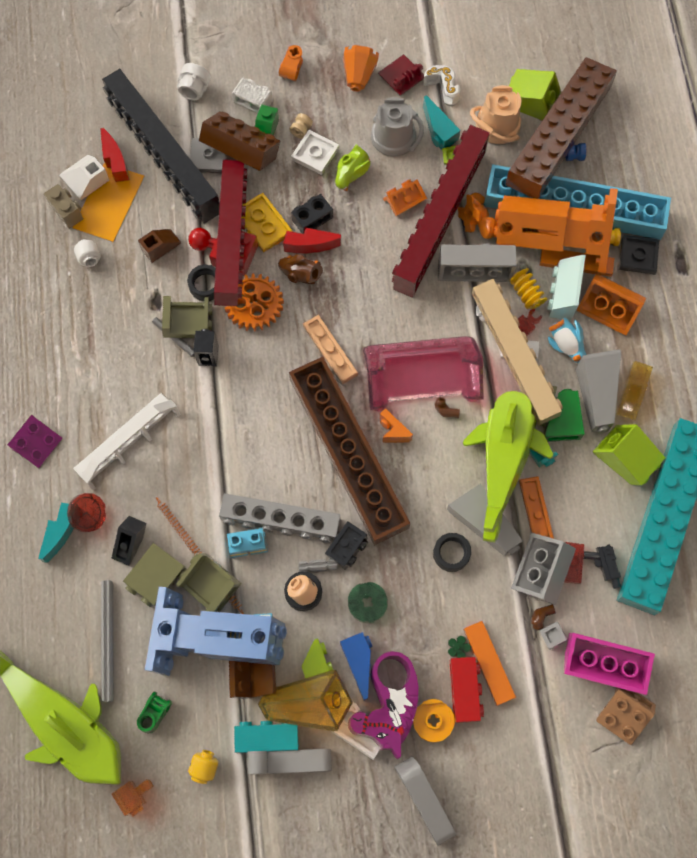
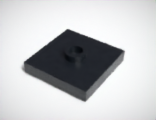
[619,235,660,275]

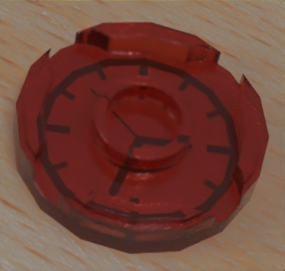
[67,493,106,532]

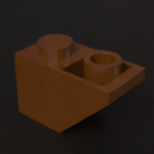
[138,229,181,263]

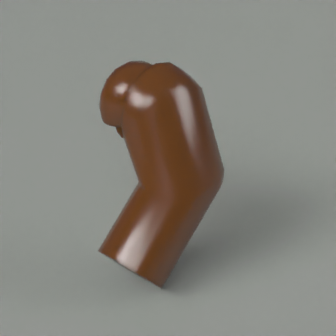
[434,397,460,418]
[531,604,556,630]

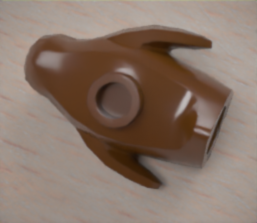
[278,254,323,284]

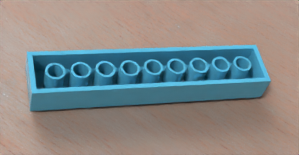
[484,164,671,240]

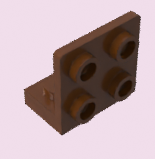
[229,661,276,699]

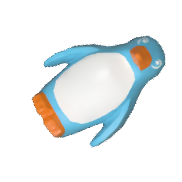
[548,317,586,363]

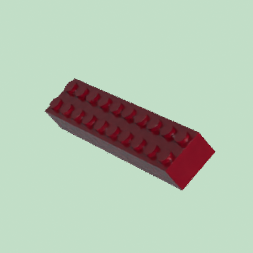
[392,124,490,298]

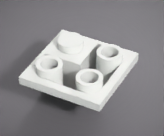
[59,155,109,200]

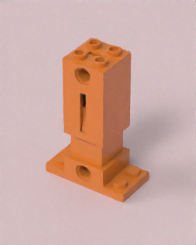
[494,188,618,273]

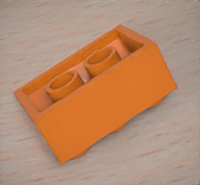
[576,273,646,335]

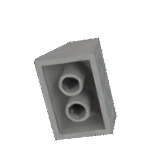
[511,532,576,605]

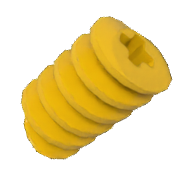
[510,268,548,309]

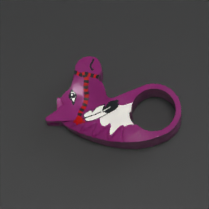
[348,651,418,759]

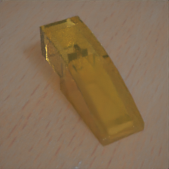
[617,361,653,421]

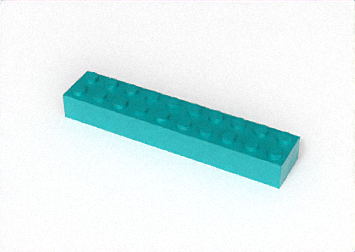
[616,418,697,616]

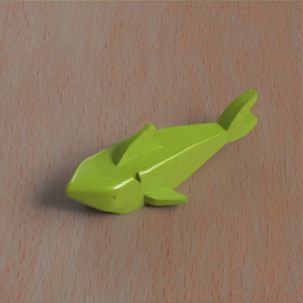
[0,650,121,785]

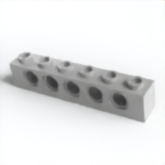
[219,493,340,543]

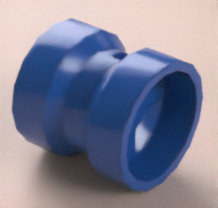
[566,143,586,161]

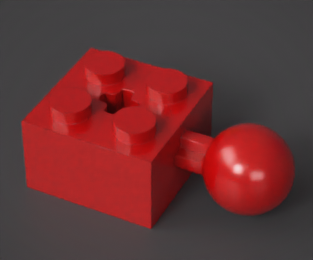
[188,228,258,276]

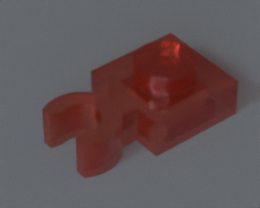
[518,309,542,336]

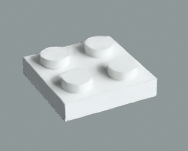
[291,130,339,175]

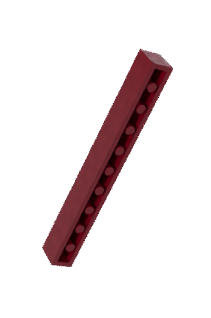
[214,160,248,306]

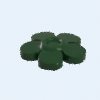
[448,636,471,658]

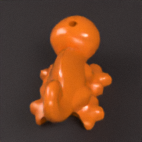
[458,192,497,239]

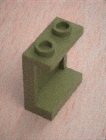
[162,296,212,338]
[123,543,187,607]
[176,553,242,612]

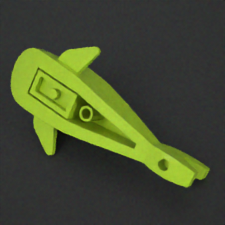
[463,391,553,543]

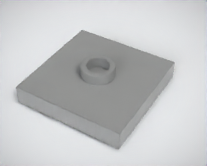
[190,138,226,173]

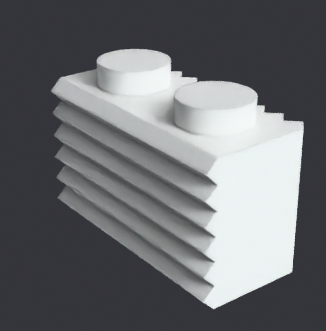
[232,77,273,113]

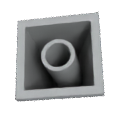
[575,349,621,433]

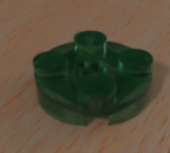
[348,582,388,623]

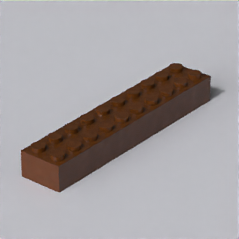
[505,57,617,199]
[289,357,411,546]

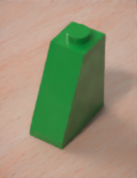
[544,389,584,442]

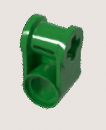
[137,691,172,734]

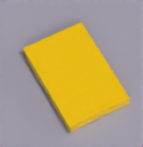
[242,192,293,253]

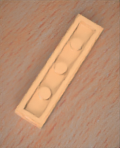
[303,315,358,385]

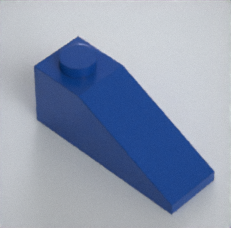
[340,632,373,701]

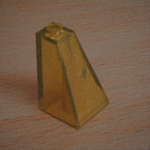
[258,670,353,731]

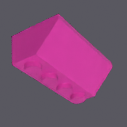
[564,633,655,695]

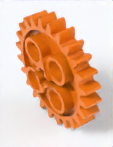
[225,273,284,332]

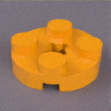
[413,699,455,742]

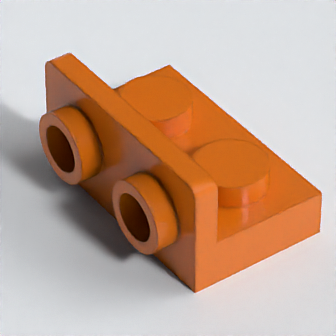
[383,179,427,216]

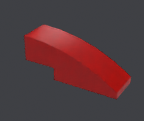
[100,128,130,182]
[283,228,341,254]

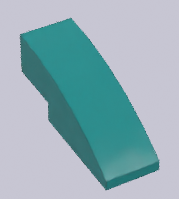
[38,502,81,563]

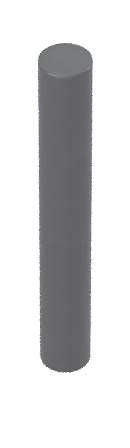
[152,317,195,357]

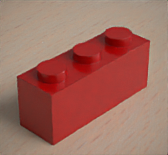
[449,657,484,723]

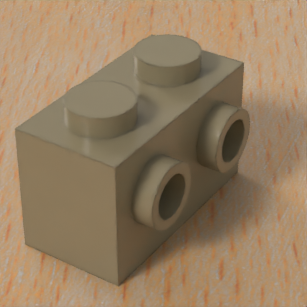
[43,184,84,229]

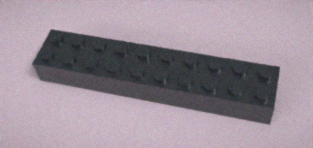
[102,68,220,224]

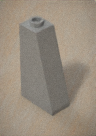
[447,483,523,556]

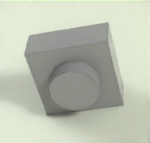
[540,622,568,650]

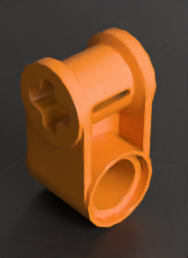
[279,45,303,81]

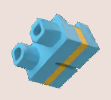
[227,528,268,558]

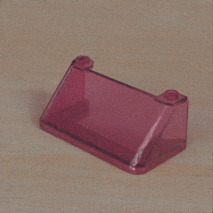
[363,336,484,411]

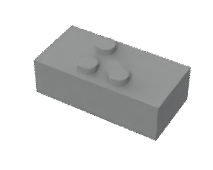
[438,243,516,282]

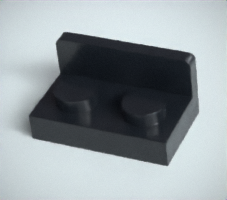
[325,521,368,570]

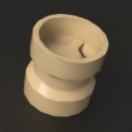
[289,113,313,139]

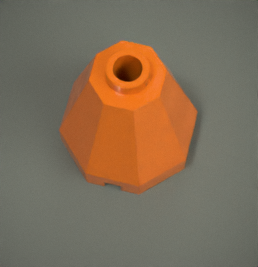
[343,45,379,92]

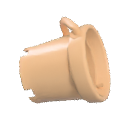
[470,85,521,145]

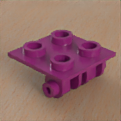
[7,414,62,468]

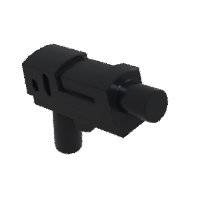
[583,544,621,589]

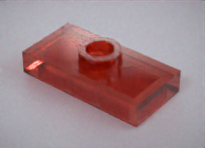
[564,542,584,584]

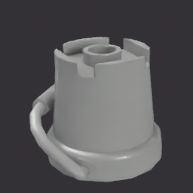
[371,97,424,156]

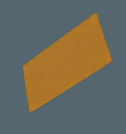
[72,163,144,242]

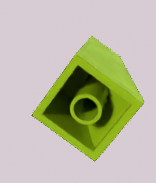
[509,69,561,121]
[592,424,666,485]

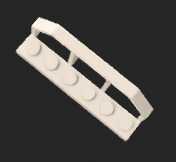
[73,393,181,491]

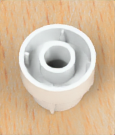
[177,63,211,101]

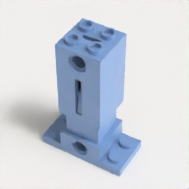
[145,587,287,676]

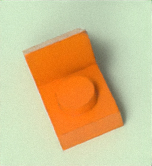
[380,408,413,443]

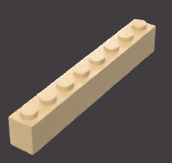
[472,279,563,425]

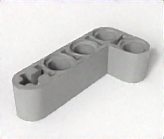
[247,749,332,774]
[394,756,456,846]

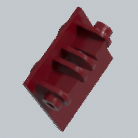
[378,54,424,96]

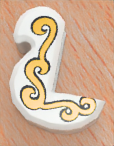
[423,65,460,105]

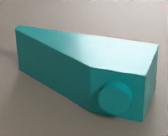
[423,95,461,150]

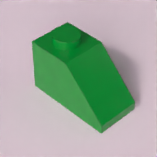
[255,104,279,136]

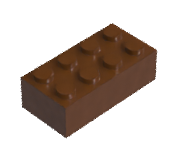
[199,111,281,171]

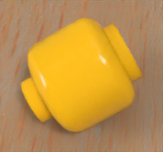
[188,750,219,784]

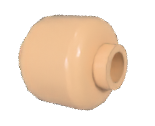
[287,575,318,605]

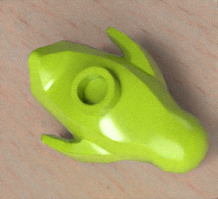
[335,144,371,191]

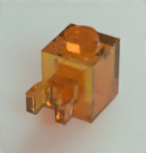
[111,779,154,817]

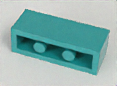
[234,720,299,753]

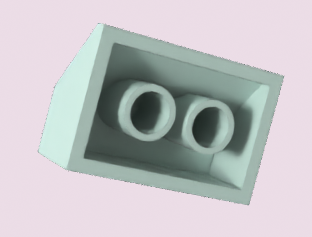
[547,255,586,321]

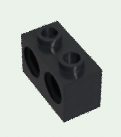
[291,194,333,234]

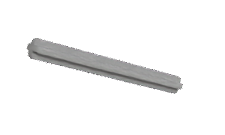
[101,580,114,703]

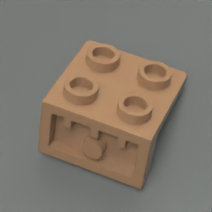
[596,687,656,745]

